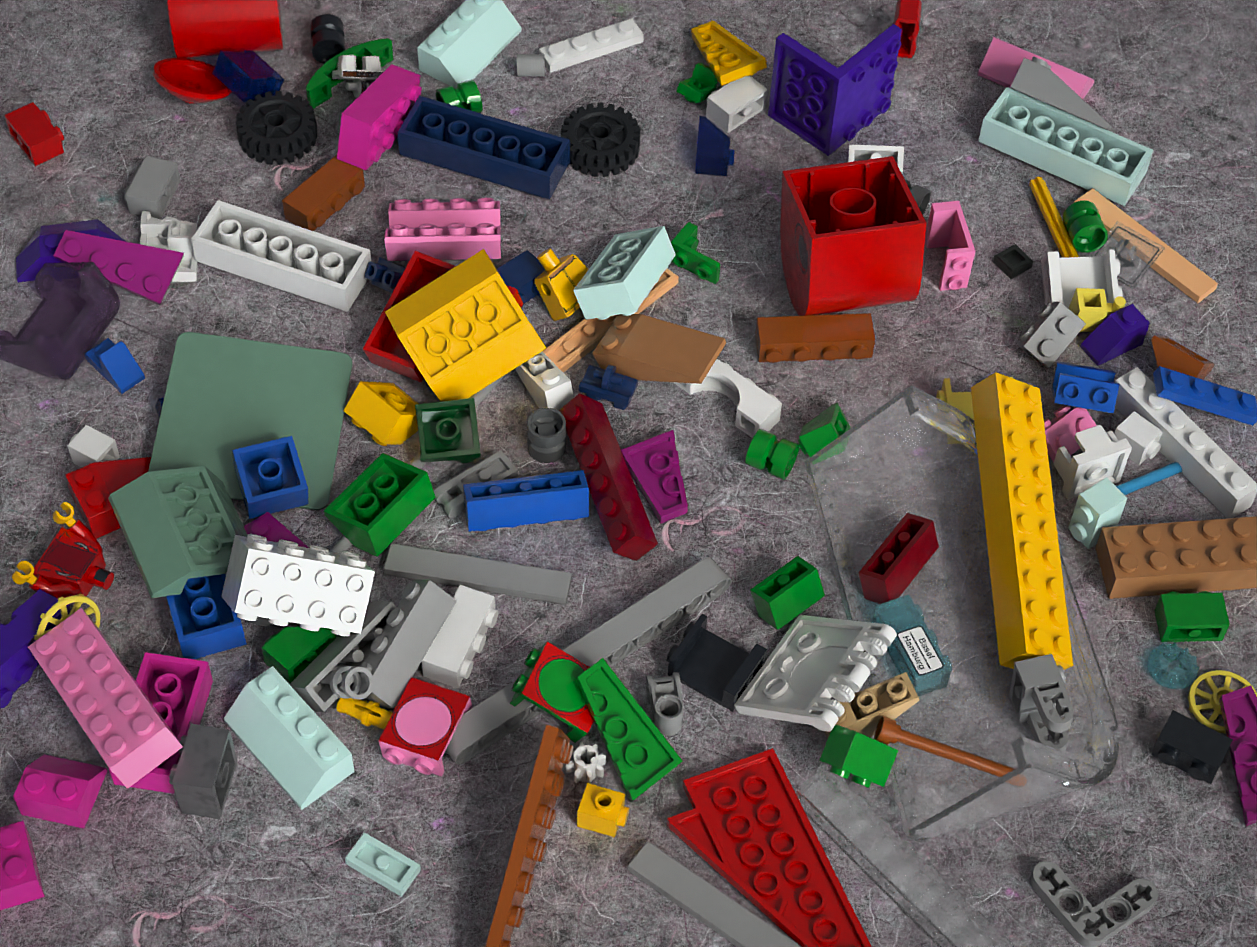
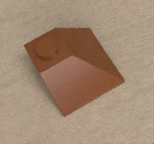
[1151,335,1215,380]

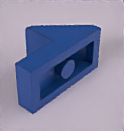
[85,338,145,394]

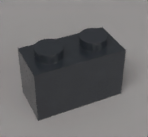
[1151,710,1233,784]

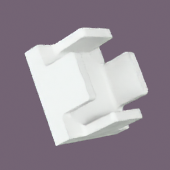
[1054,425,1132,500]

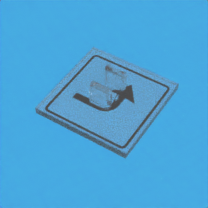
[1089,221,1165,289]

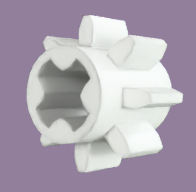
[566,742,606,784]

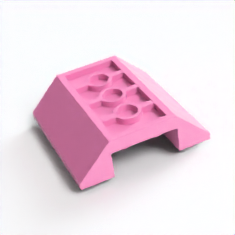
[384,197,501,261]

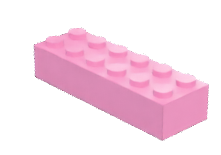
[28,608,183,789]

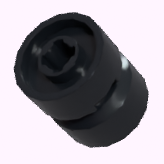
[310,14,345,64]

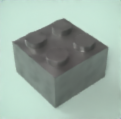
[169,724,238,819]

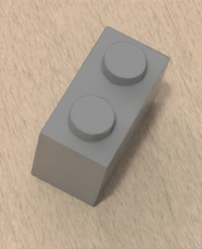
[124,156,180,219]

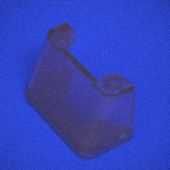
[0,262,120,380]

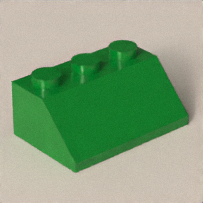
[323,453,436,557]

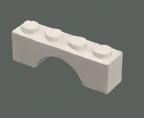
[672,359,782,438]

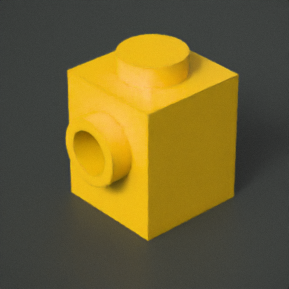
[577,783,629,837]

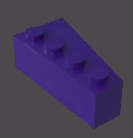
[0,589,71,709]

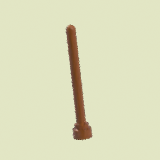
[874,716,1026,784]

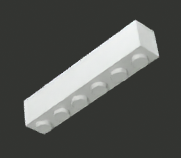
[1115,367,1257,519]

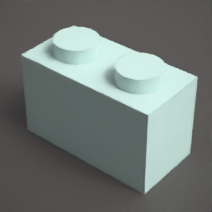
[1068,477,1127,549]

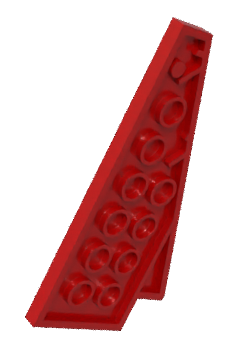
[667,748,872,947]

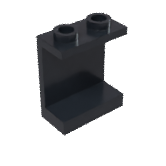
[666,614,767,712]

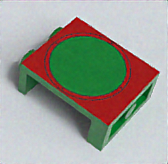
[510,641,594,743]

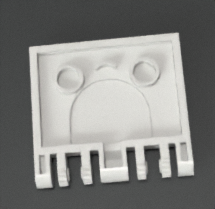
[734,615,897,732]

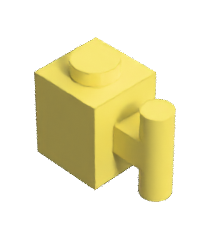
[1068,288,1126,332]

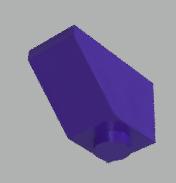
[1080,304,1150,366]

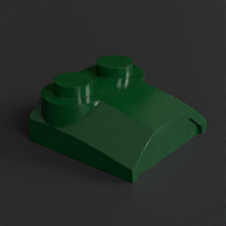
[415,398,481,463]

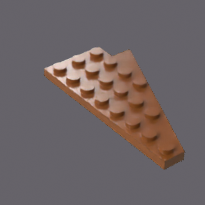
[485,725,573,947]

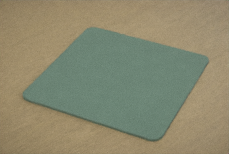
[148,332,353,510]

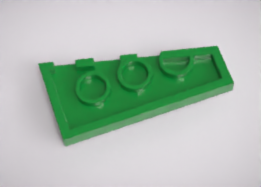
[575,658,683,803]

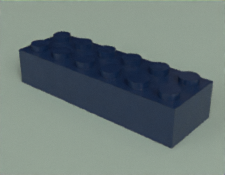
[398,96,570,200]

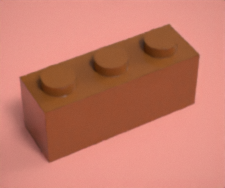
[282,155,365,231]

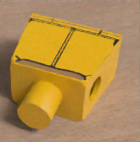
[535,248,589,321]

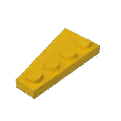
[691,21,767,86]

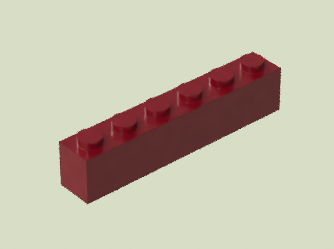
[559,393,658,561]

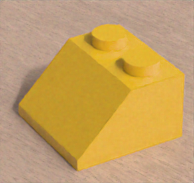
[343,381,419,446]

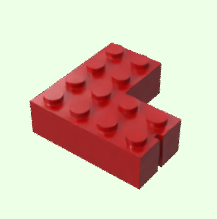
[363,251,523,383]

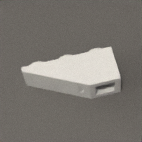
[515,352,574,411]

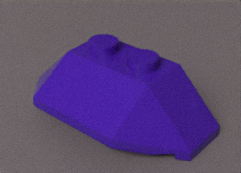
[16,219,126,283]

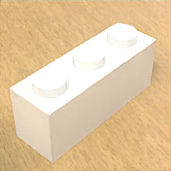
[422,585,498,689]

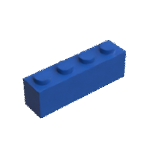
[463,470,589,532]

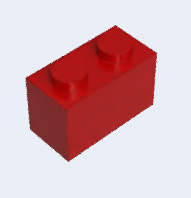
[4,102,64,166]

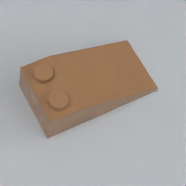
[592,314,727,384]

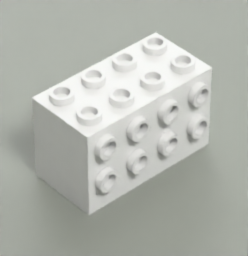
[221,534,375,636]

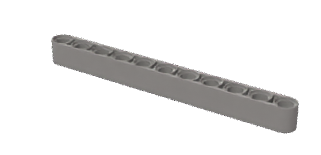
[446,557,732,765]

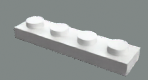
[539,18,644,73]

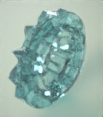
[1147,642,1200,689]

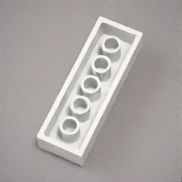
[191,200,371,312]

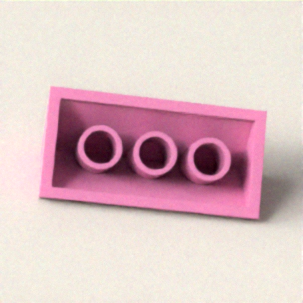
[978,37,1095,99]

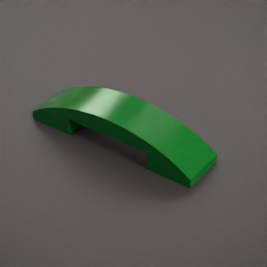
[306,38,393,109]

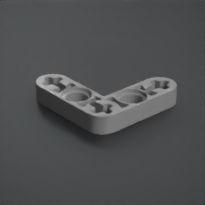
[1030,861,1158,947]

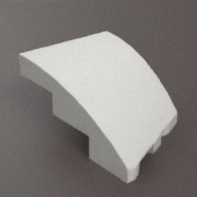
[140,211,197,282]

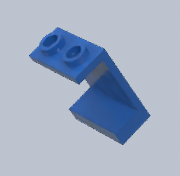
[1051,361,1120,414]

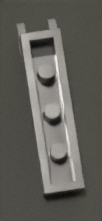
[330,579,457,709]

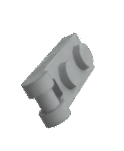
[434,451,519,518]

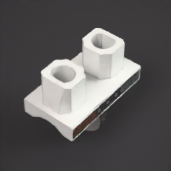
[332,55,384,98]

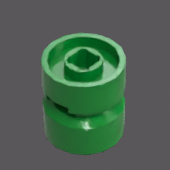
[436,79,483,113]
[1062,201,1108,253]
[745,429,799,480]

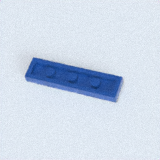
[1153,366,1257,426]

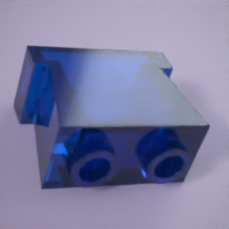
[212,51,284,102]

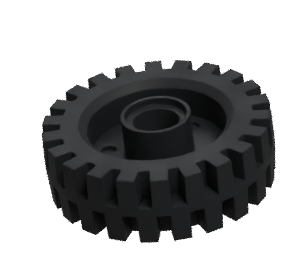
[236,91,318,165]
[561,103,640,177]

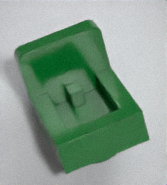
[676,63,718,103]

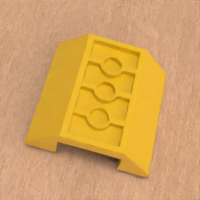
[385,249,547,402]

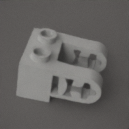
[1009,654,1074,758]

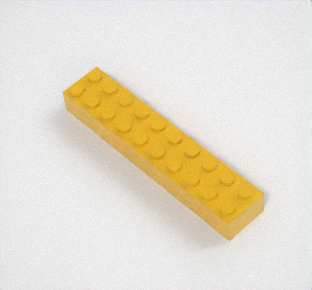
[971,372,1073,670]

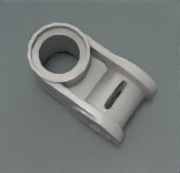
[646,672,684,736]

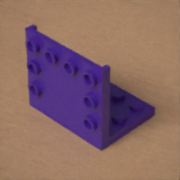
[768,24,902,156]

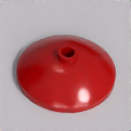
[153,58,234,104]

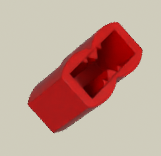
[893,0,922,58]

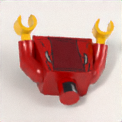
[12,502,114,599]

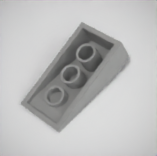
[1011,56,1116,133]

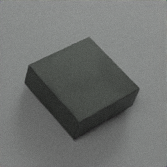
[993,244,1034,279]

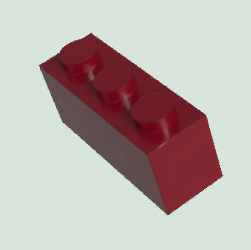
[858,513,939,607]

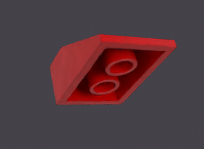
[65,457,151,539]

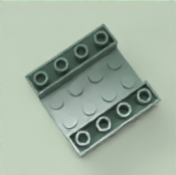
[108,466,247,598]

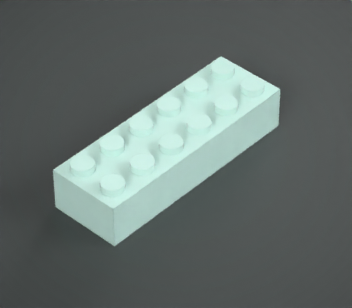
[978,87,1154,206]

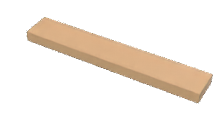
[1074,188,1218,303]
[542,268,679,373]

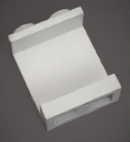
[1041,250,1123,308]

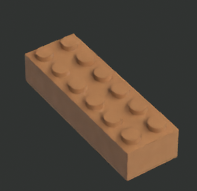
[1095,516,1257,599]

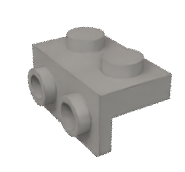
[1017,302,1086,368]

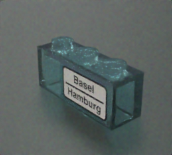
[872,594,952,697]

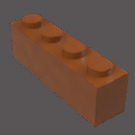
[755,313,875,363]

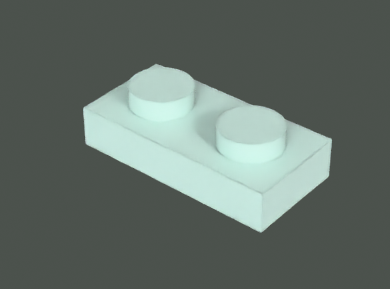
[345,832,421,897]

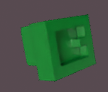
[671,222,720,284]

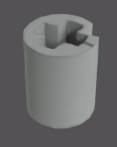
[517,54,545,77]

